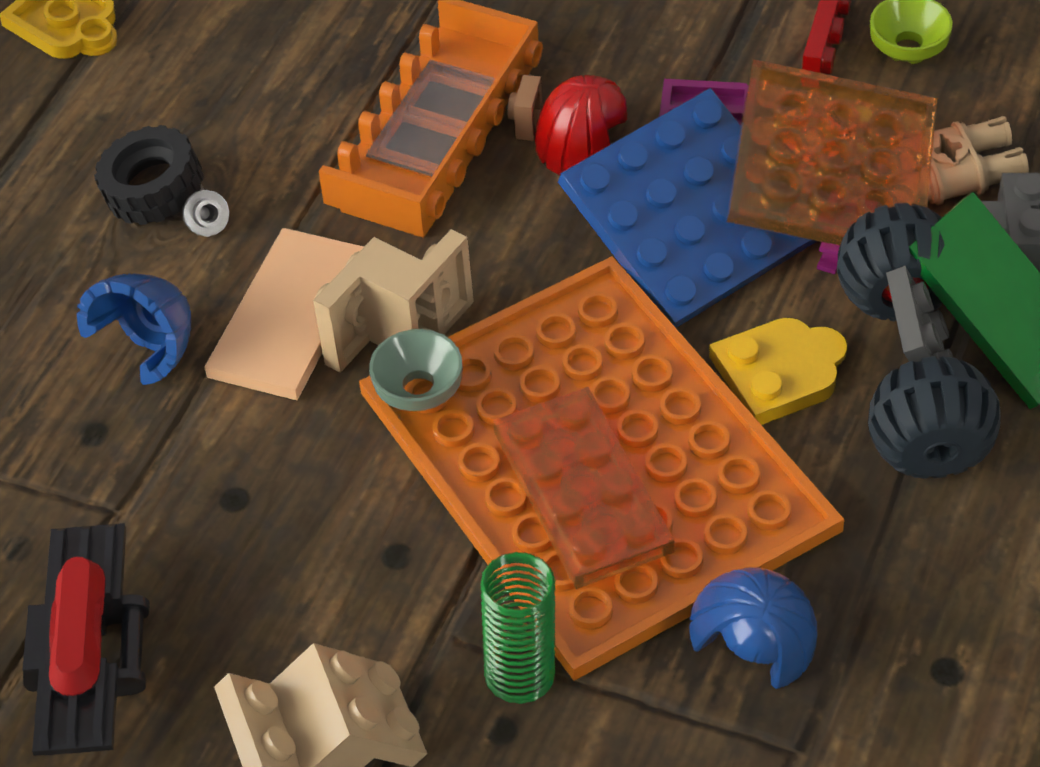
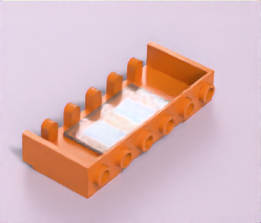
[319,0,543,238]

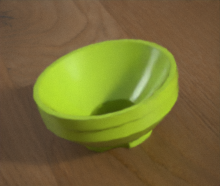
[870,0,953,64]

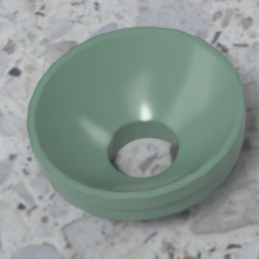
[369,329,463,411]

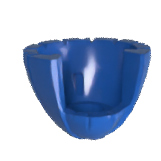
[77,273,192,385]
[689,567,817,689]

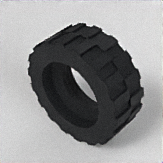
[94,125,204,225]

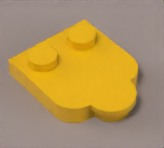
[0,0,117,59]
[709,318,847,425]

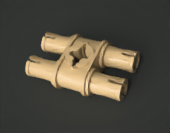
[868,116,1029,207]

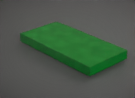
[909,192,1040,409]

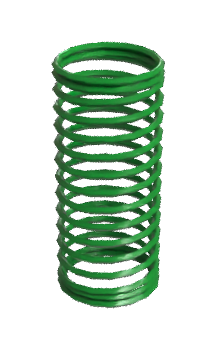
[480,552,556,704]

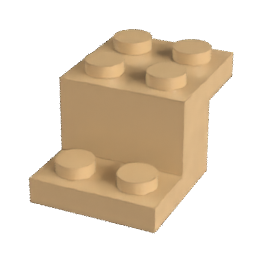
[313,229,474,373]
[214,643,427,767]

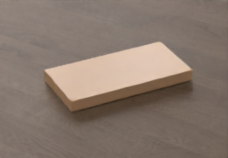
[205,228,364,400]

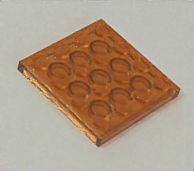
[726,59,938,245]

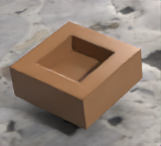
[508,75,543,141]

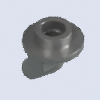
[183,184,230,237]

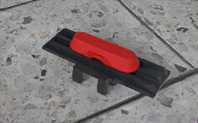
[23,523,150,756]

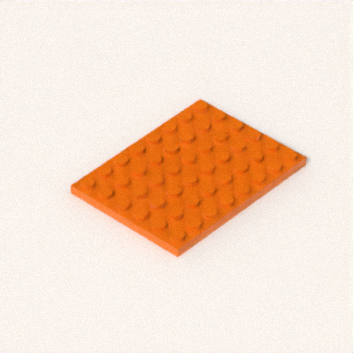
[359,256,844,681]

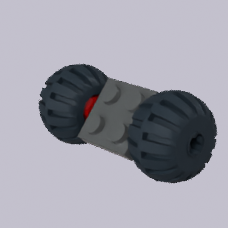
[837,203,1001,479]

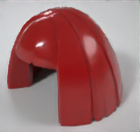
[535,75,628,175]

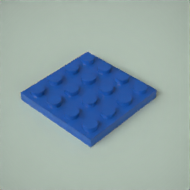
[558,88,821,328]

